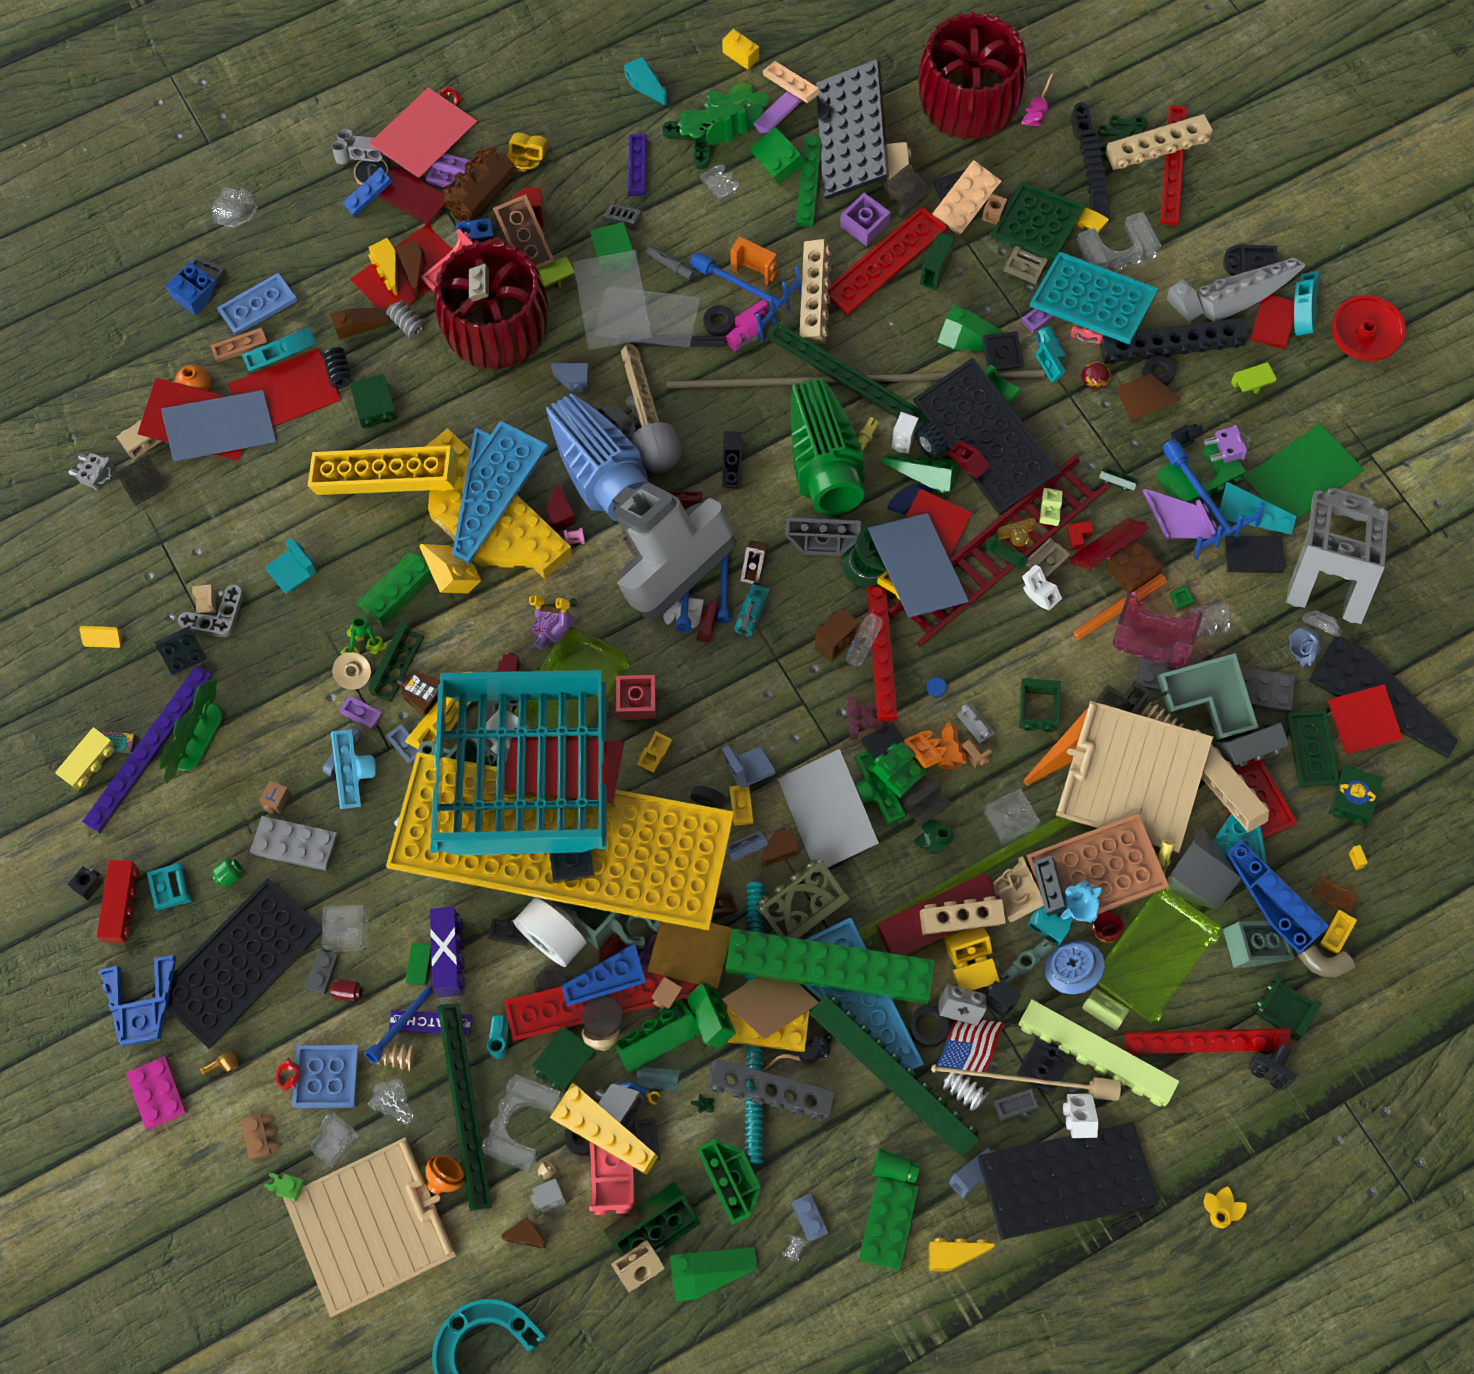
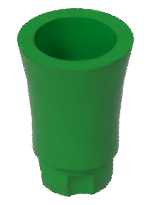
[871,1147,920,1183]

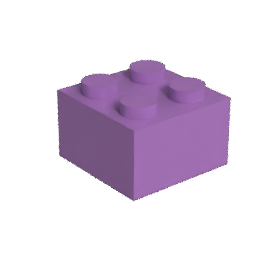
[840,193,891,247]

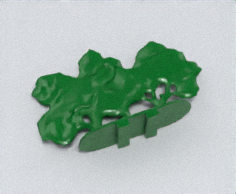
[678,82,771,146]
[159,679,223,784]

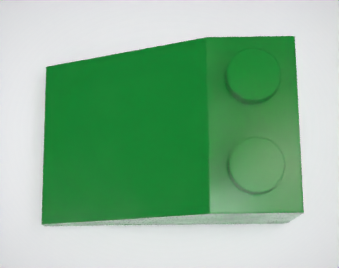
[749,127,806,186]

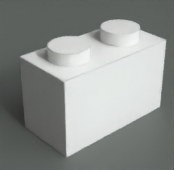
[892,412,918,454]

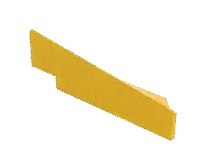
[405,672,471,749]

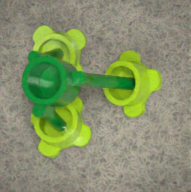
[341,617,388,655]

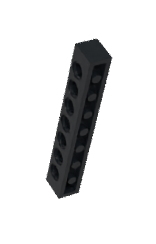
[1100,318,1249,364]

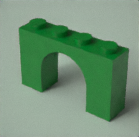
[1156,443,1246,505]

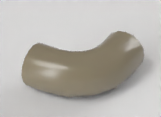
[1298,944,1355,978]

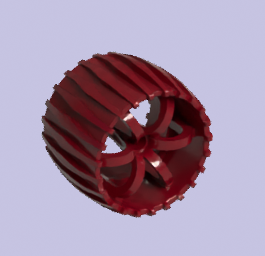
[919,11,1027,140]
[434,239,548,371]

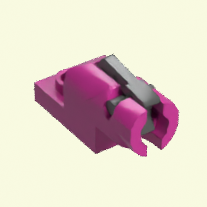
[726,299,768,352]

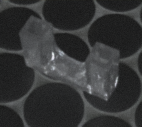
[1076,212,1161,271]
[481,1074,562,1173]

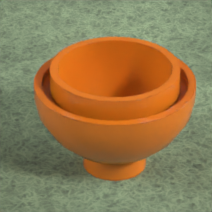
[175,365,211,391]
[426,1155,465,1195]

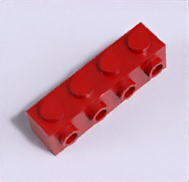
[96,860,139,943]

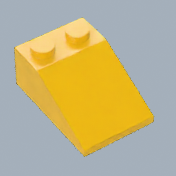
[420,544,481,594]

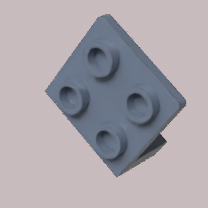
[722,745,775,789]

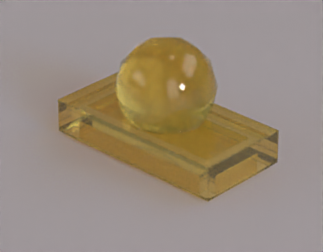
[997,518,1037,546]

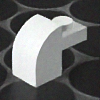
[1022,565,1062,610]

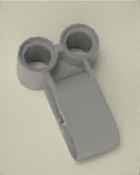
[332,129,383,164]

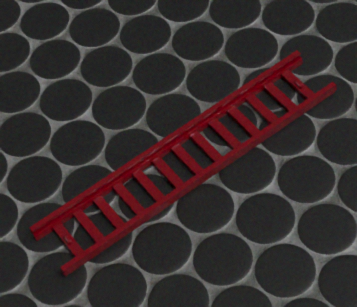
[888,454,1110,647]

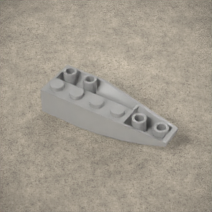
[1196,258,1305,322]

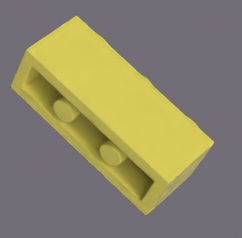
[55,727,115,791]

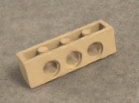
[919,896,1006,935]

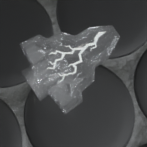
[367,1076,414,1124]

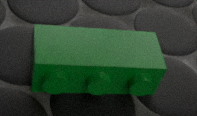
[687,982,736,1049]

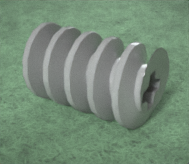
[386,300,424,339]

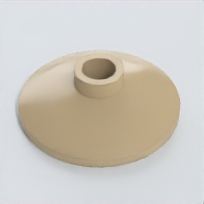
[332,652,371,690]

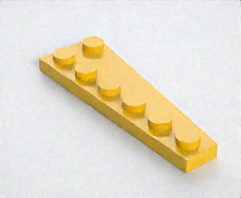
[550,1083,658,1175]

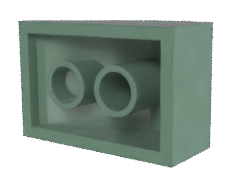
[1223,921,1295,968]

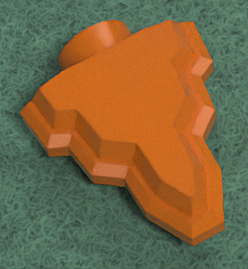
[937,723,967,770]

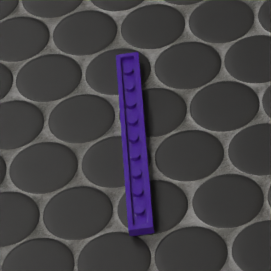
[82,665,213,833]

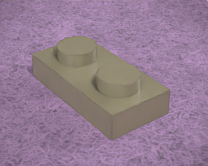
[469,264,489,302]

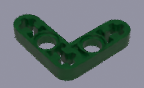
[662,121,711,169]

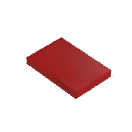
[1250,295,1294,350]

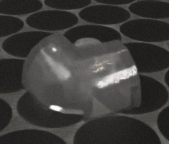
[212,187,259,228]

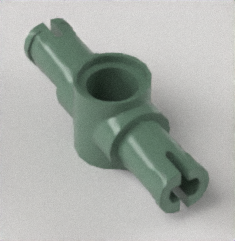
[999,939,1053,984]

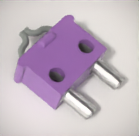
[1204,425,1251,463]

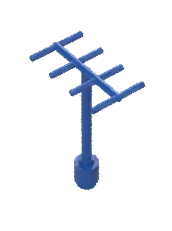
[690,252,802,342]
[1163,439,1265,559]

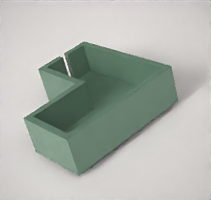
[1157,653,1258,740]

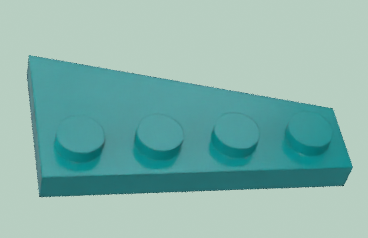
[1219,482,1296,534]

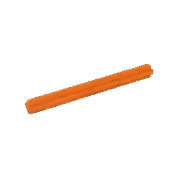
[1073,574,1167,640]

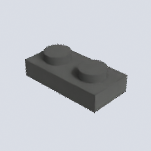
[305,950,338,995]

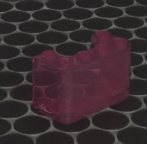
[1113,591,1203,668]

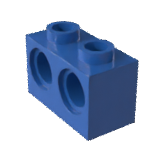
[456,218,494,244]

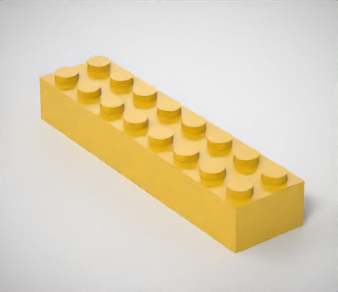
[308,446,459,495]

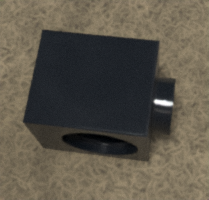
[67,866,103,901]

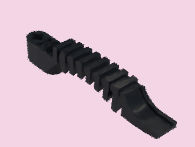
[1071,102,1111,223]

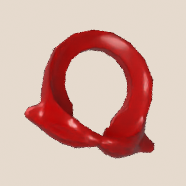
[440,87,463,106]
[276,1058,301,1090]

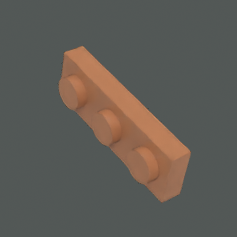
[210,328,268,363]

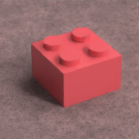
[616,675,656,720]

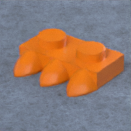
[904,731,947,769]

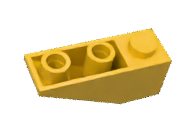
[368,238,398,295]
[929,1238,994,1271]

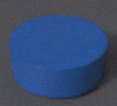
[927,677,946,698]

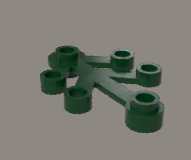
[1097,115,1148,161]

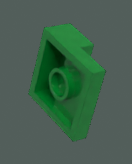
[872,742,927,798]

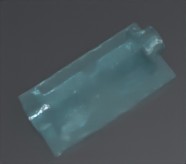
[637,1066,680,1092]

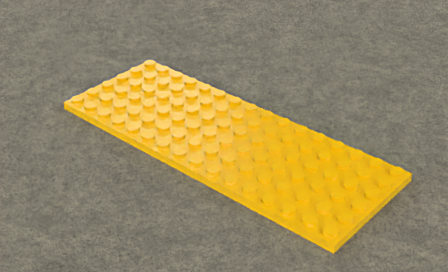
[386,752,734,930]

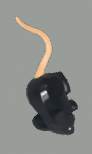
[763,1032,832,1070]

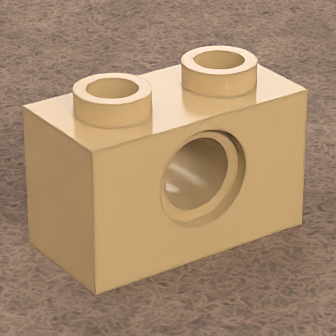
[611,1240,665,1292]

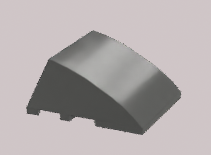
[1159,827,1241,911]

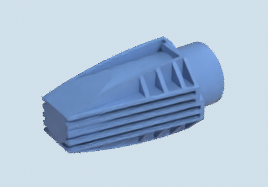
[546,393,649,521]

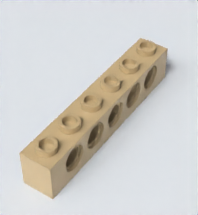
[1105,114,1213,170]
[800,239,832,345]

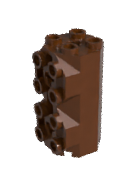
[442,146,516,222]

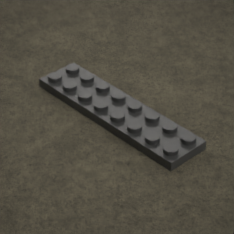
[1136,650,1295,713]

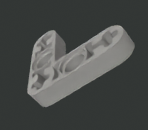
[178,585,243,637]

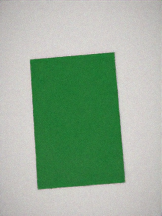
[1243,424,1364,519]

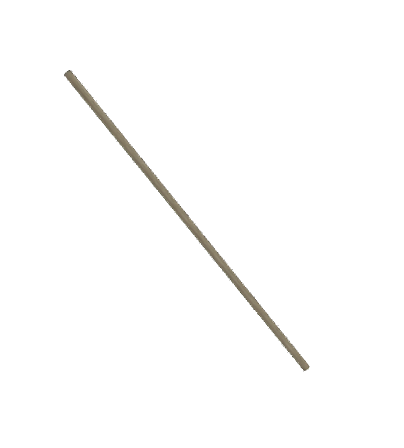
[666,370,1045,389]

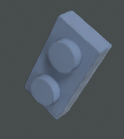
[386,724,419,766]
[726,830,768,861]
[791,1194,828,1242]

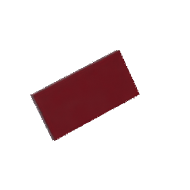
[378,166,446,226]
[1069,519,1149,569]

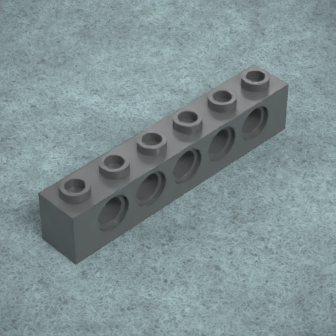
[706,1059,834,1121]

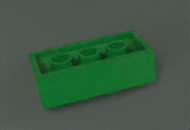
[356,552,434,627]

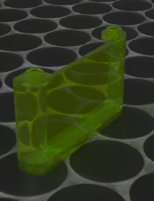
[513,626,630,729]
[1097,889,1221,1023]

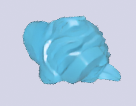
[1061,880,1102,923]

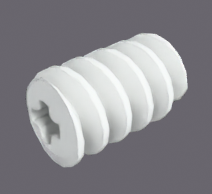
[943,1073,989,1111]

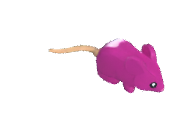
[1021,73,1053,126]

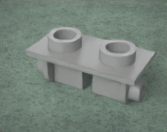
[956,704,995,744]

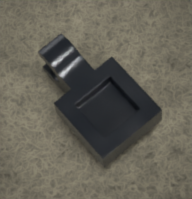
[1171,423,1204,448]

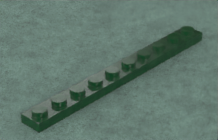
[768,322,927,430]
[438,1003,492,1212]

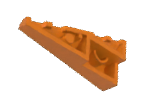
[1023,708,1088,786]

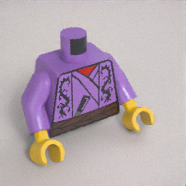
[529,595,576,649]

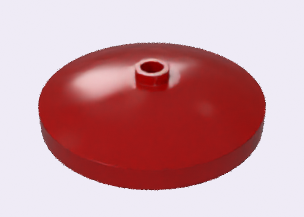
[1331,295,1406,361]

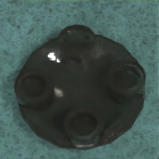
[534,965,573,992]

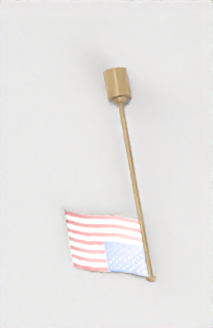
[931,1020,1121,1101]

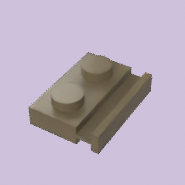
[1026,537,1071,580]

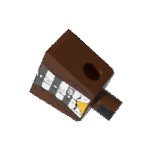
[397,672,440,717]

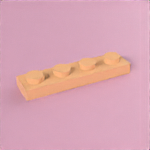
[762,61,820,103]

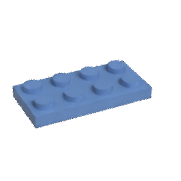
[217,273,297,336]

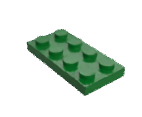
[859,1177,919,1271]

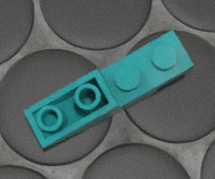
[1294,271,1321,336]
[242,327,317,371]

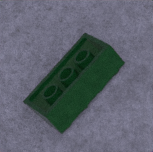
[603,1182,700,1258]

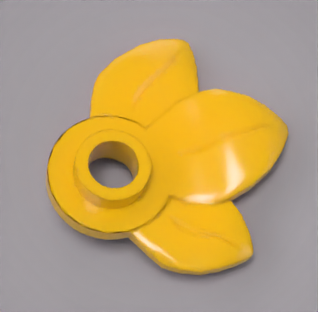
[1204,1187,1247,1228]

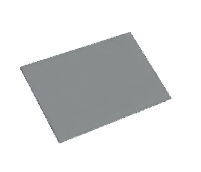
[778,749,879,873]

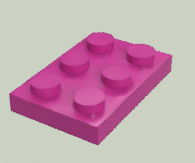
[126,1056,187,1130]

